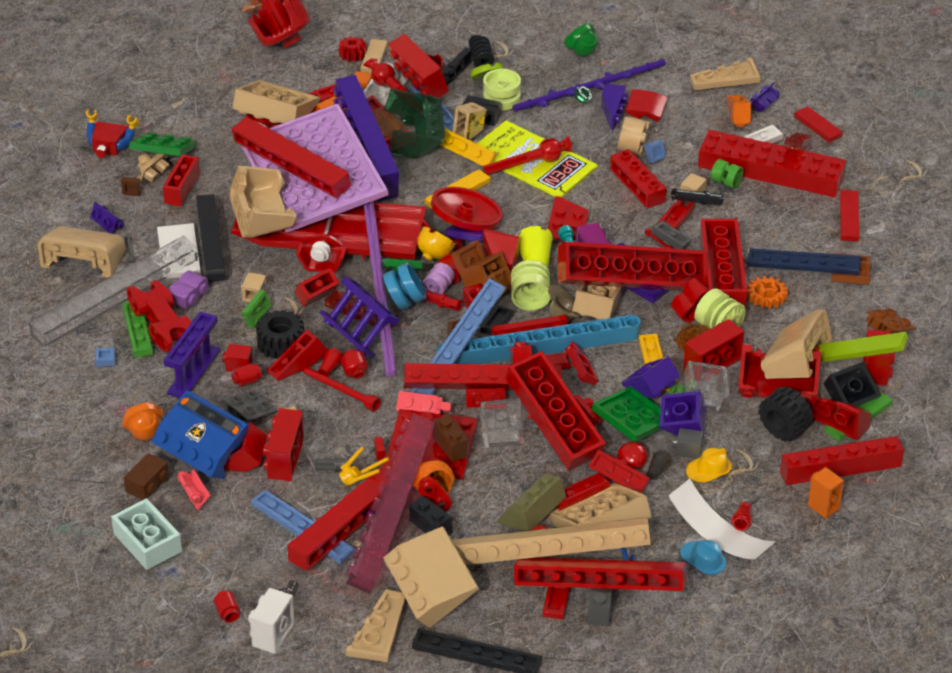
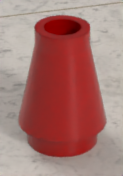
[318,348,343,377]
[731,502,752,531]

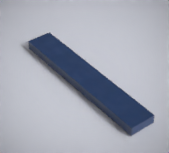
[747,248,861,275]

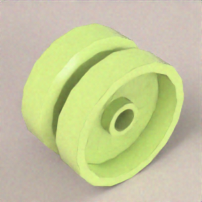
[483,69,521,111]

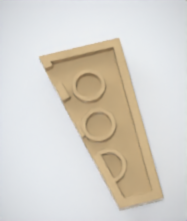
[690,57,761,90]

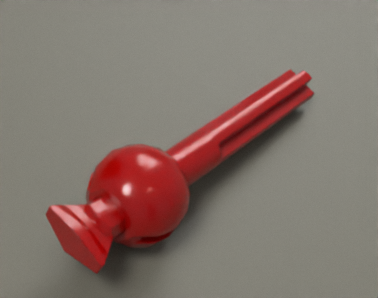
[363,58,431,120]
[483,136,572,175]

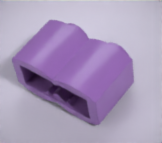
[168,270,209,309]

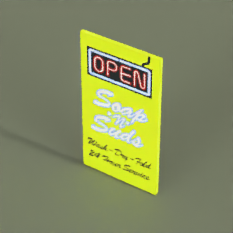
[477,120,598,198]

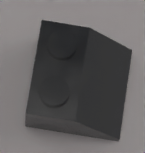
[823,362,881,406]

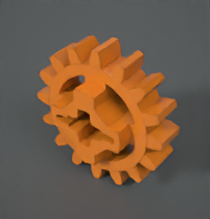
[747,276,788,309]

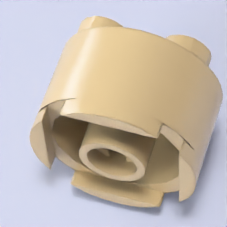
[617,116,650,156]

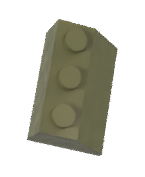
[497,473,566,531]

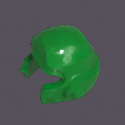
[563,23,598,57]

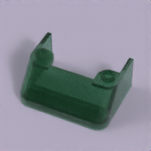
[383,88,445,159]

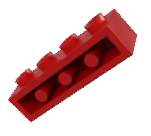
[610,149,667,209]

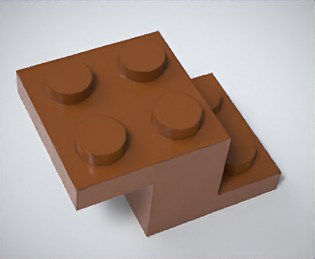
[451,240,511,292]

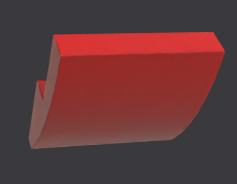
[624,89,667,122]

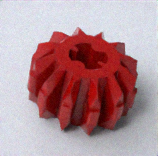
[338,36,367,62]

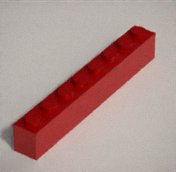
[231,117,351,198]
[403,363,562,390]
[287,456,413,571]
[514,557,687,591]

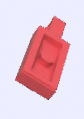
[396,391,452,414]

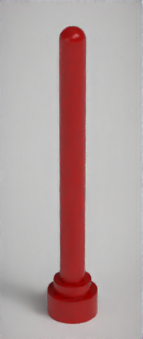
[302,367,381,412]

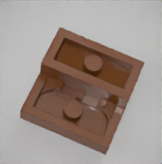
[832,253,871,285]

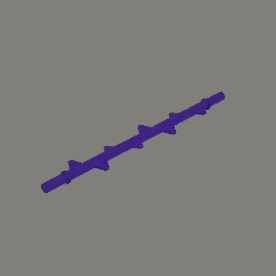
[513,59,665,112]

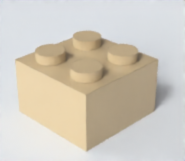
[573,285,621,320]

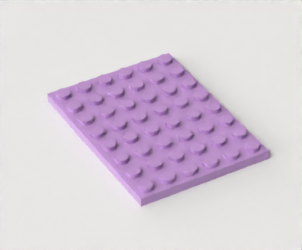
[240,104,389,233]

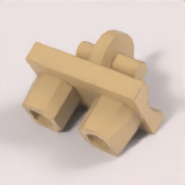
[138,153,170,183]

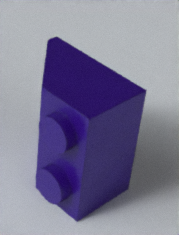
[621,356,680,399]
[660,391,706,437]

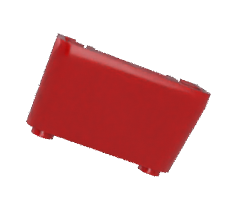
[738,344,821,398]

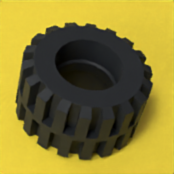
[256,310,305,359]
[758,387,813,442]

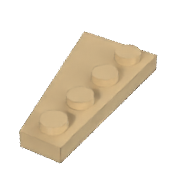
[345,590,406,662]

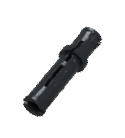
[671,188,724,205]

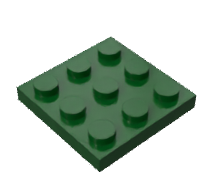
[129,132,197,156]
[591,386,661,442]

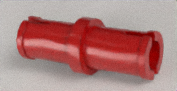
[424,290,462,312]

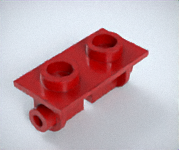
[466,388,505,408]

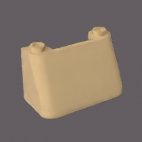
[229,165,297,238]
[38,226,126,278]
[761,309,833,379]

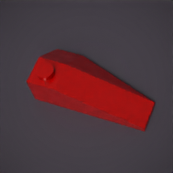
[800,394,871,441]

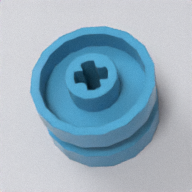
[383,262,426,310]

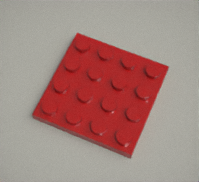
[386,409,477,480]

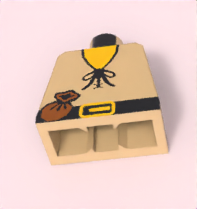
[453,102,488,140]

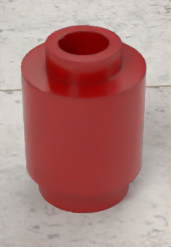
[231,363,262,387]
[213,591,240,623]

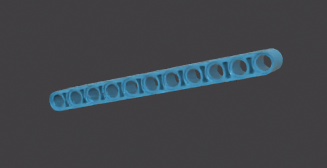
[437,315,641,364]

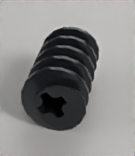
[469,35,494,67]

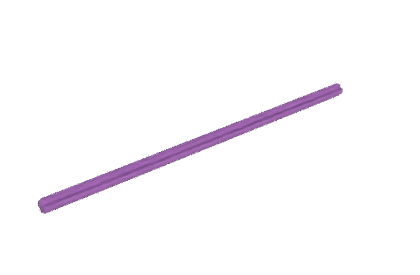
[364,201,396,377]

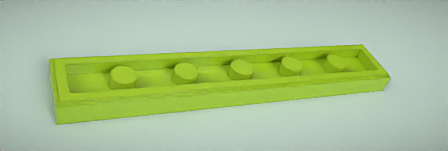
[815,332,908,363]

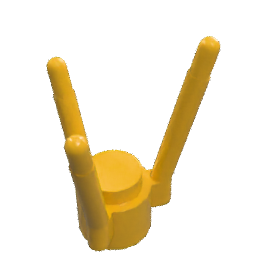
[339,447,389,486]

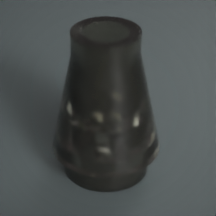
[646,450,672,480]

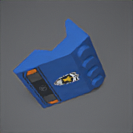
[151,390,249,479]

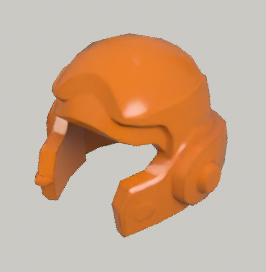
[121,402,164,441]
[412,460,455,494]

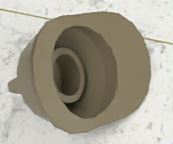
[548,285,581,322]

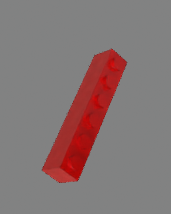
[780,436,904,486]

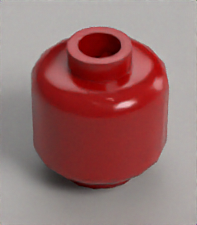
[341,349,369,379]

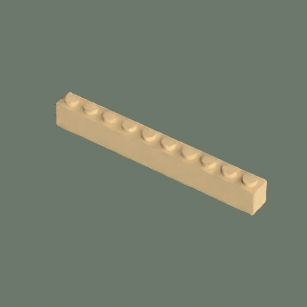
[452,518,651,565]

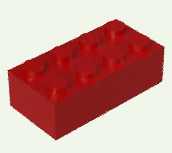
[388,33,449,102]

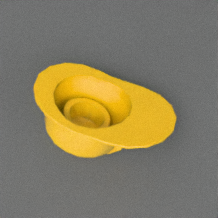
[686,447,732,483]

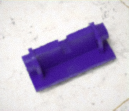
[750,82,780,112]
[90,202,124,234]

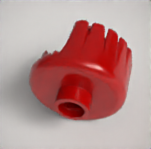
[248,0,311,48]

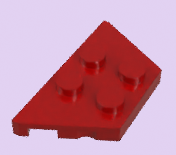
[547,196,589,243]

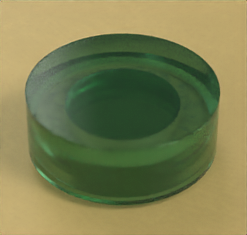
[574,86,592,104]

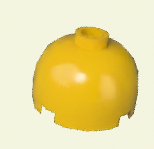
[417,227,456,261]

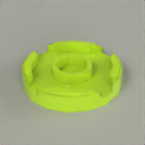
[470,63,504,81]

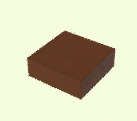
[121,177,141,196]

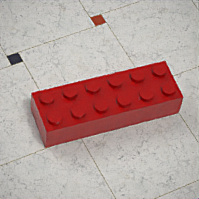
[700,219,747,308]
[505,351,606,471]

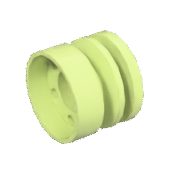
[511,260,551,311]
[695,288,746,329]

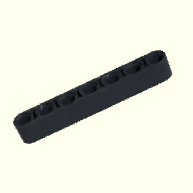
[196,194,225,282]

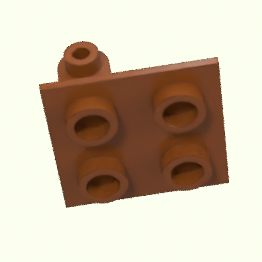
[866,308,916,334]

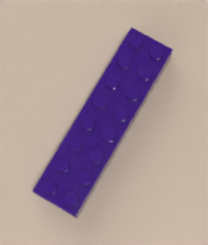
[333,75,399,201]

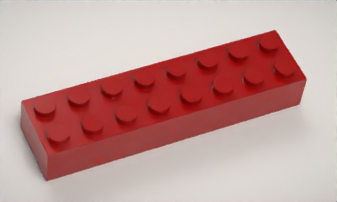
[698,130,846,198]
[558,242,707,291]

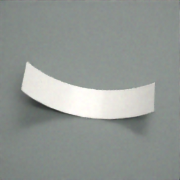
[668,479,776,559]

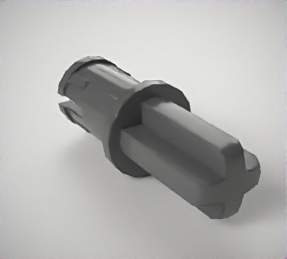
[315,457,355,473]

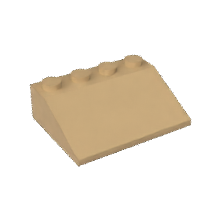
[232,80,320,123]
[547,483,652,528]
[383,527,479,628]

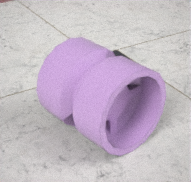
[422,263,455,294]

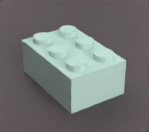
[111,498,182,570]

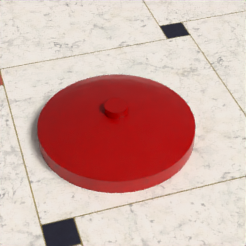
[431,187,503,231]

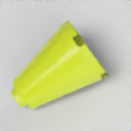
[516,226,553,268]

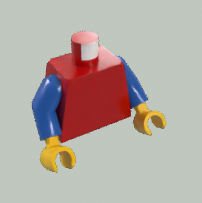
[86,109,140,158]

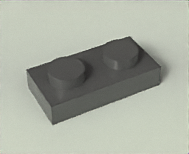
[651,221,692,249]

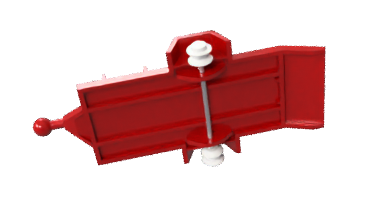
[231,202,463,273]

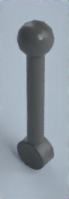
[125,235,135,263]

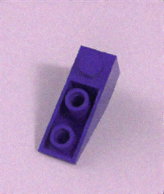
[601,83,628,130]

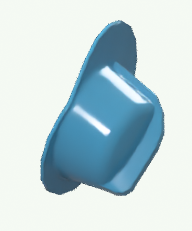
[680,540,726,575]

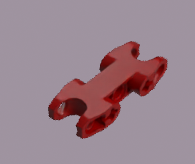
[126,280,192,352]

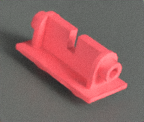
[177,469,211,510]

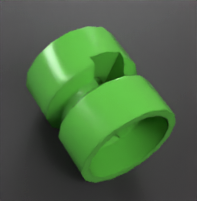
[710,159,743,189]

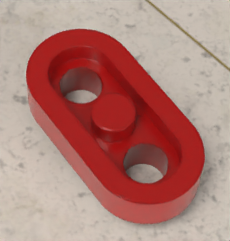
[418,476,452,512]

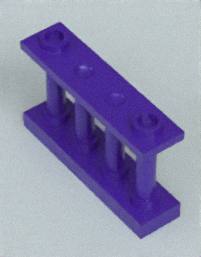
[320,276,400,358]
[164,311,220,398]

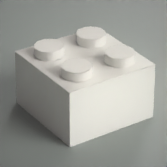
[248,588,294,654]

